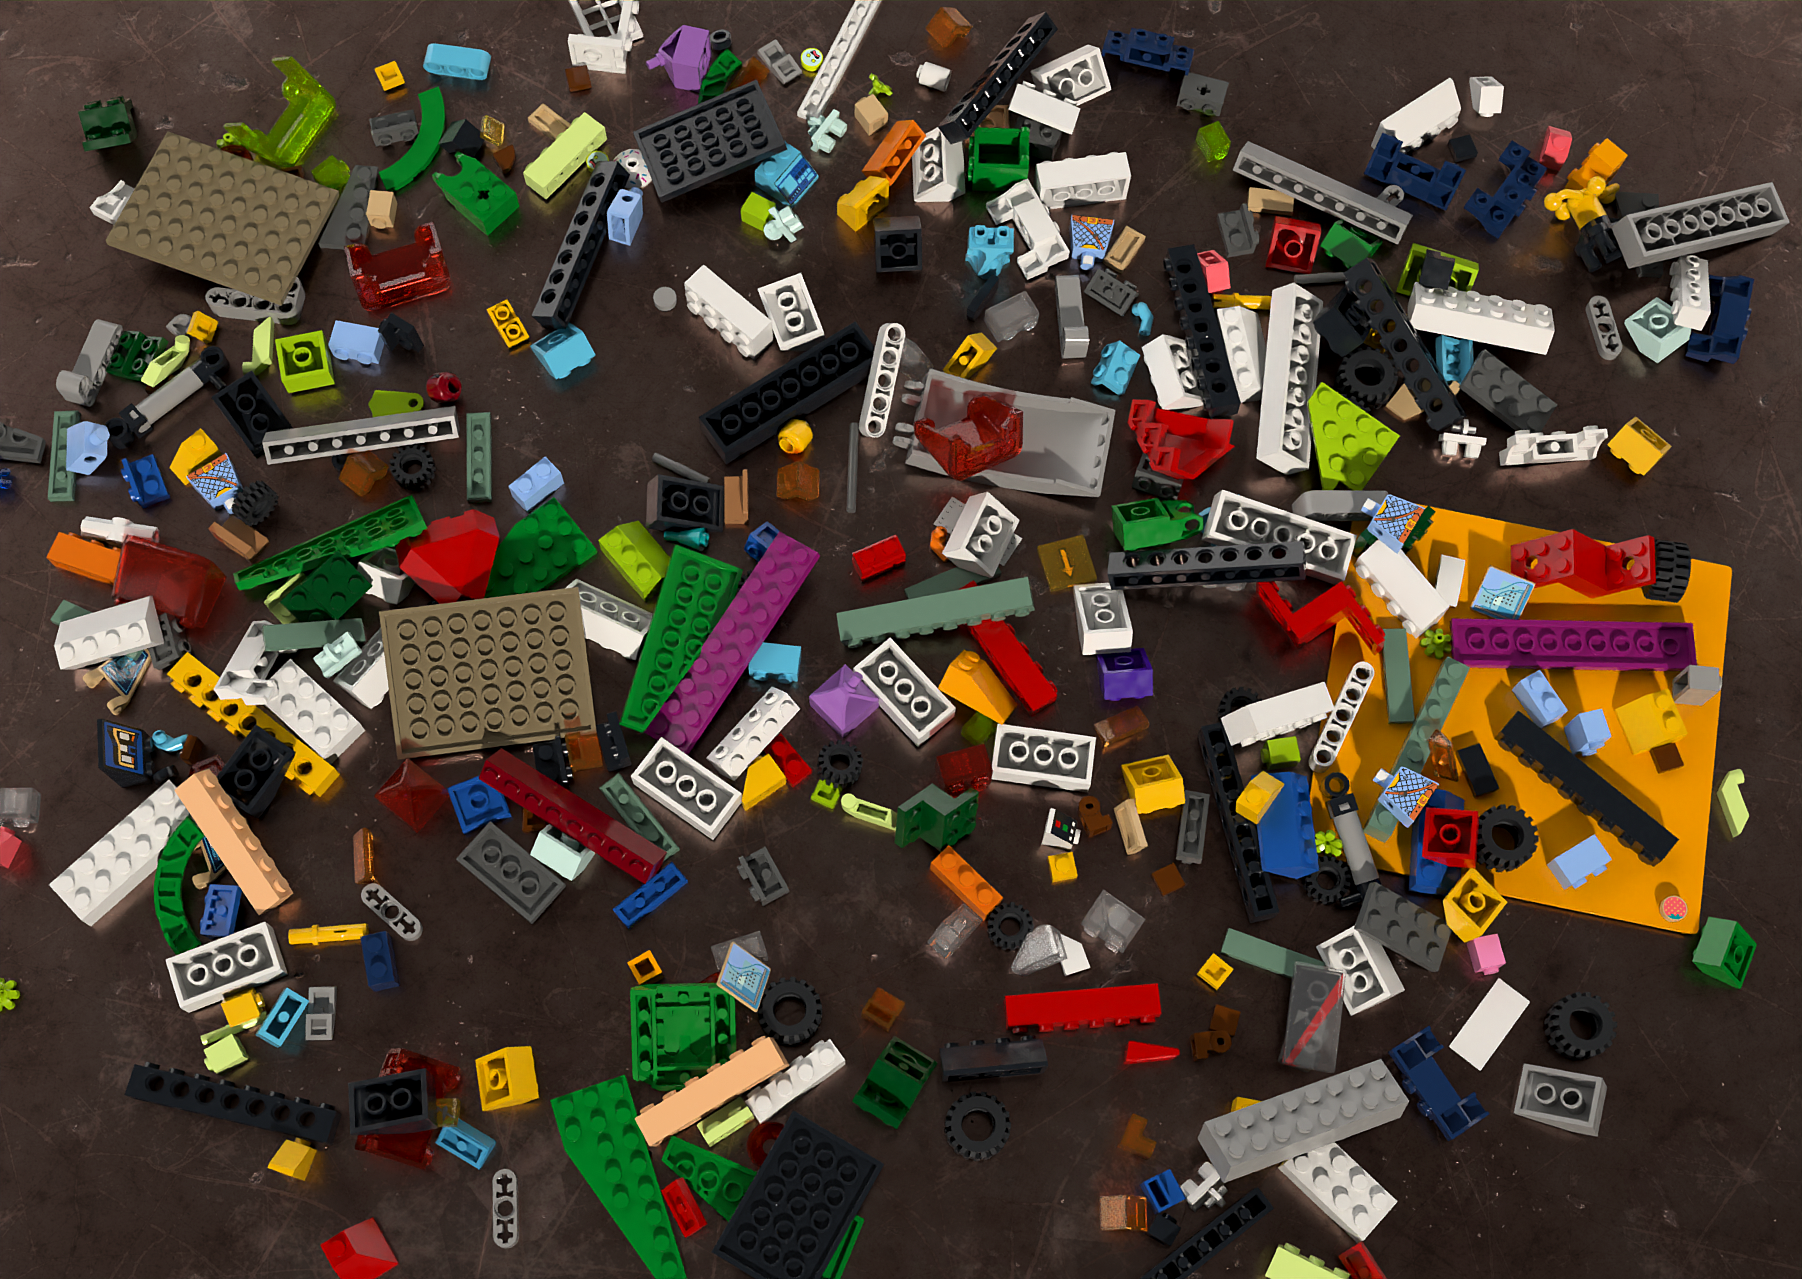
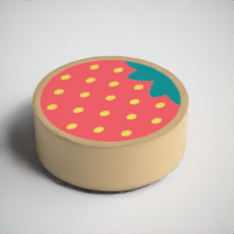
[1659,896,1687,922]

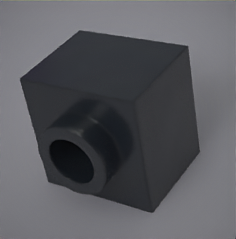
[1145,1213,1181,1248]

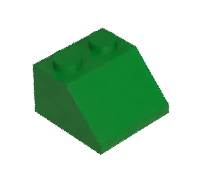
[1320,219,1383,269]
[1692,917,1757,989]

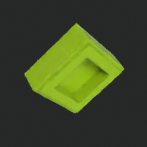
[811,779,844,810]

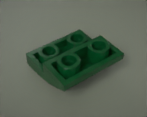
[106,331,169,381]

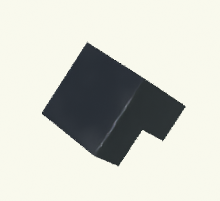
[438,119,486,158]
[1419,249,1455,290]

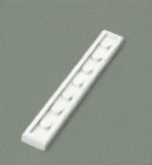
[797,0,882,120]

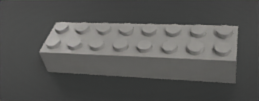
[1611,182,1790,269]
[1198,1059,1409,1183]

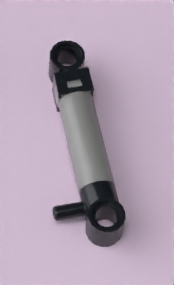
[104,346,230,449]
[1320,772,1382,908]

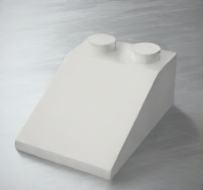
[1073,583,1133,655]

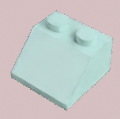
[1624,297,1691,363]
[530,824,595,881]

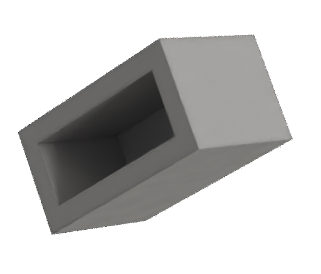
[1672,665,1722,706]

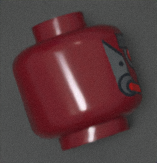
[426,372,462,403]

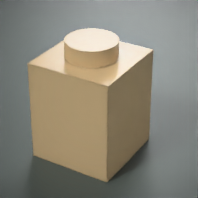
[855,94,888,136]
[366,190,398,228]

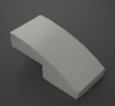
[757,39,802,84]
[306,986,337,1040]

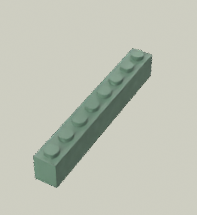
[836,577,1035,648]
[1363,657,1470,843]

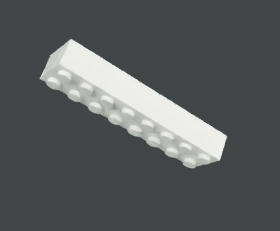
[1256,283,1323,475]

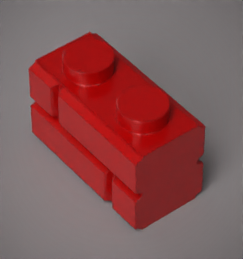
[852,534,906,582]

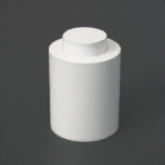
[916,62,952,92]

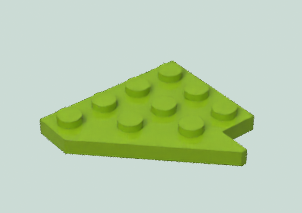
[1307,382,1400,491]

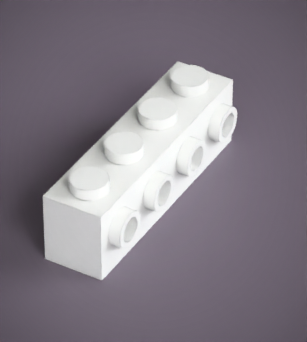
[1670,255,1711,331]
[706,687,800,781]
[745,1039,845,1126]

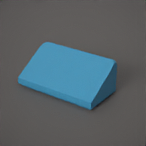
[435,1116,496,1169]

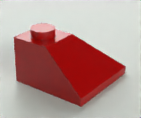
[320,1217,399,1279]

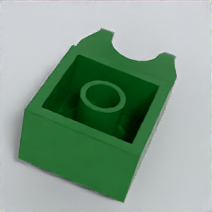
[432,152,520,236]
[1111,498,1204,551]

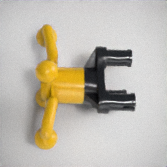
[1544,176,1621,273]

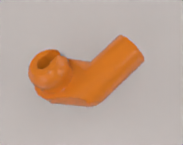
[930,526,949,562]

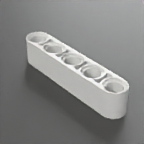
[859,323,905,437]
[1308,661,1375,773]

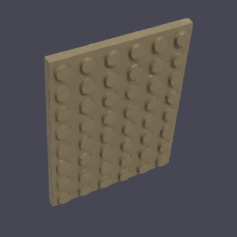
[106,131,339,306]
[379,587,597,760]

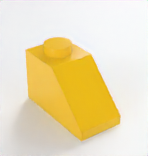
[943,332,997,379]
[169,428,222,485]
[742,754,786,811]
[1236,771,1284,824]
[267,1137,317,1181]

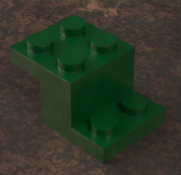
[78,95,138,151]
[1352,505,1436,558]
[279,551,372,623]
[895,783,979,852]
[852,1036,938,1129]

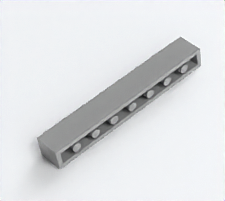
[1233,141,1413,245]
[262,406,460,465]

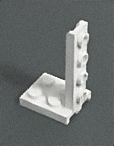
[568,0,639,74]

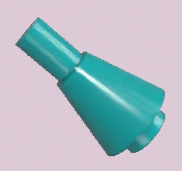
[664,528,709,551]

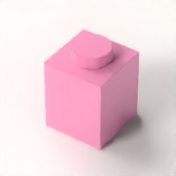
[1467,934,1506,975]

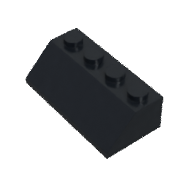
[939,1035,1048,1083]

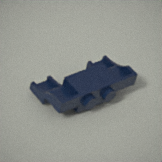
[1101,28,1194,76]
[1364,133,1466,211]
[1464,140,1548,239]
[1685,275,1754,364]
[1388,1026,1489,1141]

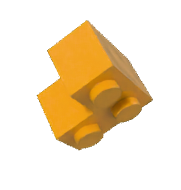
[1564,138,1628,190]

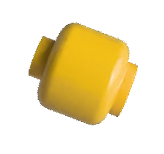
[778,419,813,454]

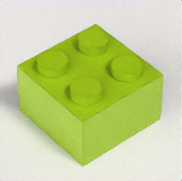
[275,330,335,393]

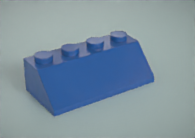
[1251,772,1319,879]
[1409,789,1464,896]

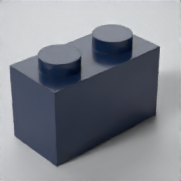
[360,931,400,992]

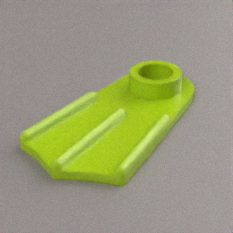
[368,390,424,417]

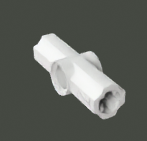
[80,516,159,549]

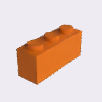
[862,120,926,186]
[46,532,133,588]
[930,845,1003,921]

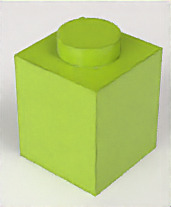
[741,192,776,232]
[1261,736,1301,770]

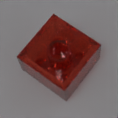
[935,744,993,798]

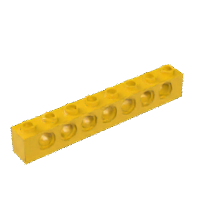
[167,652,340,797]

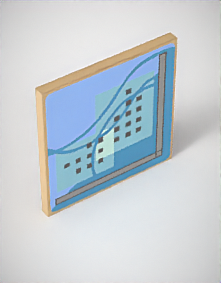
[1470,565,1536,620]
[716,942,771,1012]

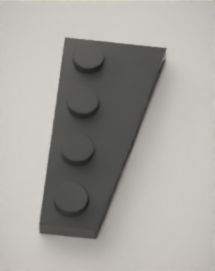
[318,165,380,251]

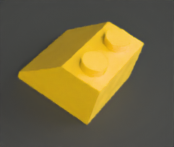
[837,176,889,232]
[1607,416,1672,475]
[1614,689,1688,755]
[1121,754,1185,814]
[1443,868,1507,943]
[475,1046,539,1111]

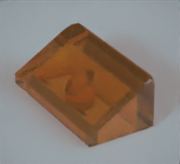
[725,56,770,93]
[1094,706,1150,747]
[1428,729,1459,782]
[353,828,375,884]

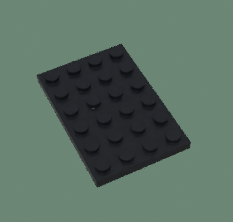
[633,79,788,203]
[712,1110,884,1279]

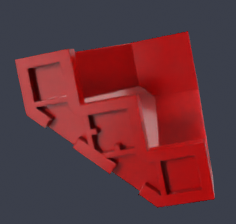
[1128,399,1234,480]
[395,509,499,604]

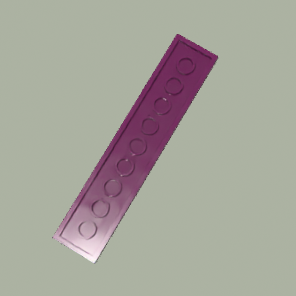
[644,531,820,755]
[1450,618,1697,672]

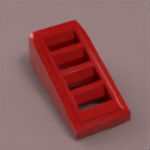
[1124,1040,1180,1064]

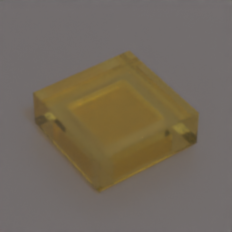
[480,115,505,146]

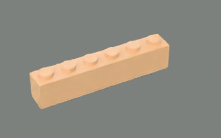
[174,769,293,915]
[635,1036,789,1146]

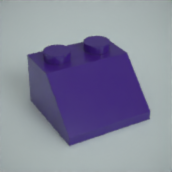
[1096,648,1153,701]

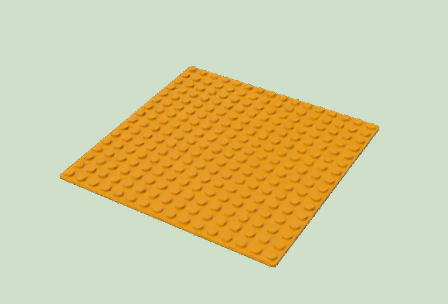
[1309,503,1732,935]

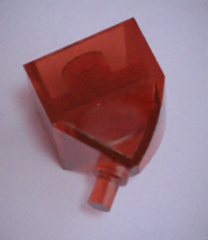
[374,758,450,833]

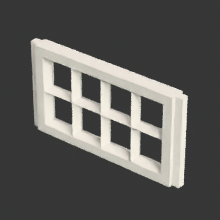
[568,0,643,41]

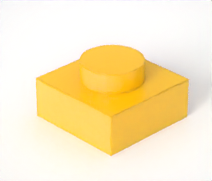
[374,61,405,91]
[187,311,218,343]
[1047,852,1078,882]
[1197,953,1233,990]

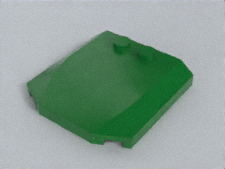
[630,983,737,1091]

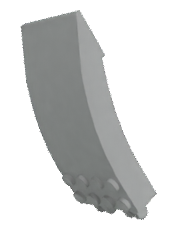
[892,369,1115,497]

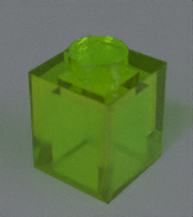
[1196,121,1231,162]
[311,155,350,191]
[961,711,1000,750]

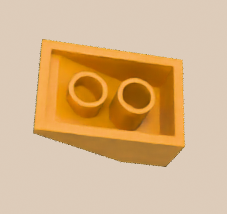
[938,650,1018,725]

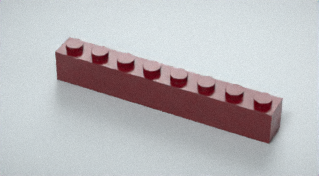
[479,748,667,884]

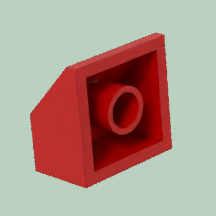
[1266,216,1321,274]
[1422,807,1479,869]

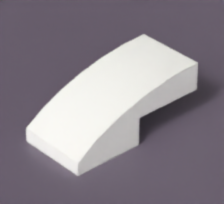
[1434,554,1465,607]

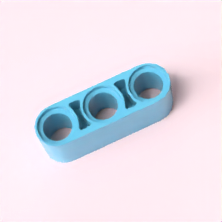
[423,44,491,80]

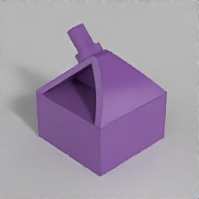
[646,25,712,93]
[809,664,879,739]

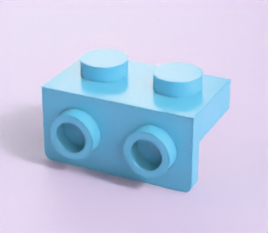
[1435,335,1474,384]
[1091,340,1140,396]

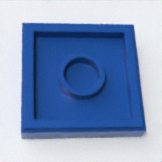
[447,775,512,835]

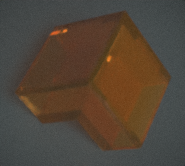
[925,7,973,47]
[338,450,389,496]
[777,461,820,501]
[564,732,604,772]
[861,987,905,1033]
[1117,1113,1157,1161]
[1100,1195,1147,1232]

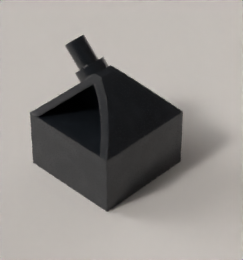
[873,216,922,272]

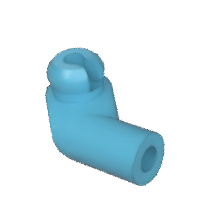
[1132,302,1154,336]
[152,730,188,753]

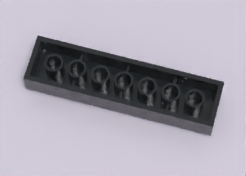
[699,321,875,464]

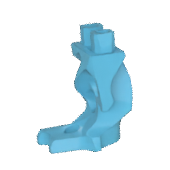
[965,225,1014,279]

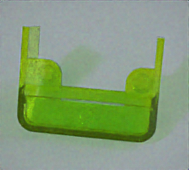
[223,56,336,168]

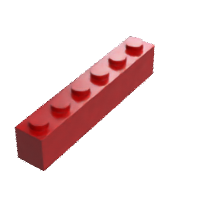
[958,580,1058,717]
[1003,983,1162,1034]

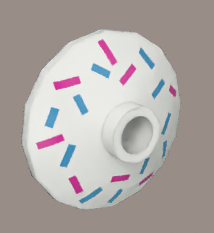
[613,149,652,189]

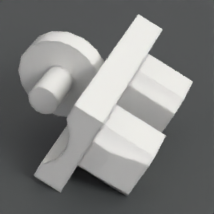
[1438,419,1486,458]
[1180,1162,1228,1212]

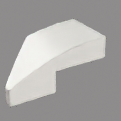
[1049,931,1090,976]

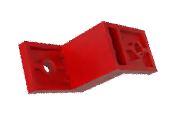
[1511,529,1656,599]
[1256,581,1386,656]

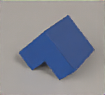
[1140,1169,1186,1215]

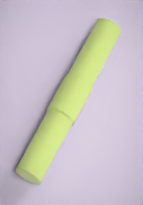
[201,1011,268,1045]

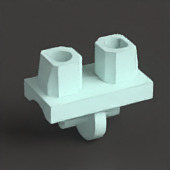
[807,109,847,153]
[764,206,804,243]
[313,632,362,679]

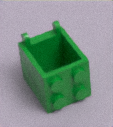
[967,127,1030,192]

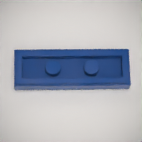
[613,862,688,930]

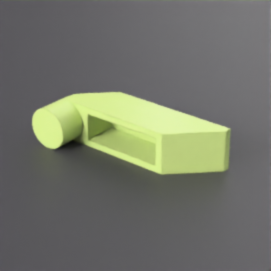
[242,317,274,376]
[141,335,190,387]
[1716,769,1749,837]
[841,793,897,831]

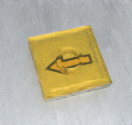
[1037,535,1097,592]

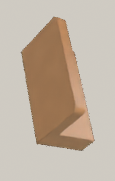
[724,470,749,524]
[208,515,269,563]

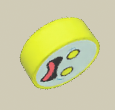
[801,48,823,71]
[586,151,609,173]

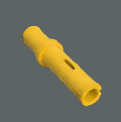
[1211,293,1272,310]
[288,923,369,945]

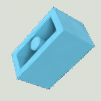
[748,642,801,684]
[255,988,309,1048]

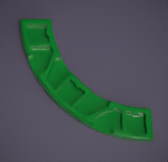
[698,49,742,104]
[379,86,446,192]
[154,816,205,955]

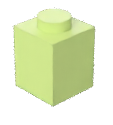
[204,1034,250,1076]

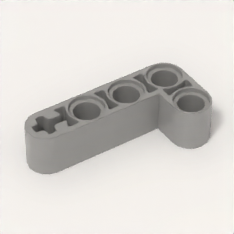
[1055,275,1089,359]
[206,277,305,325]
[56,319,123,407]
[1292,490,1389,522]

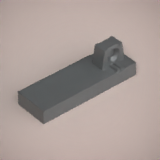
[1176,790,1210,864]

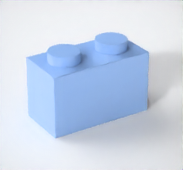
[328,320,384,364]
[509,457,564,513]
[1512,670,1568,729]
[1564,709,1612,757]
[1547,834,1612,890]

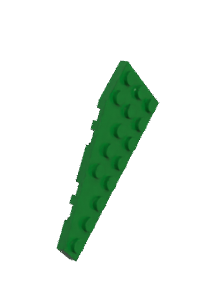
[233,495,427,591]
[484,497,598,598]
[619,545,743,732]
[550,1075,687,1279]
[661,1135,865,1279]

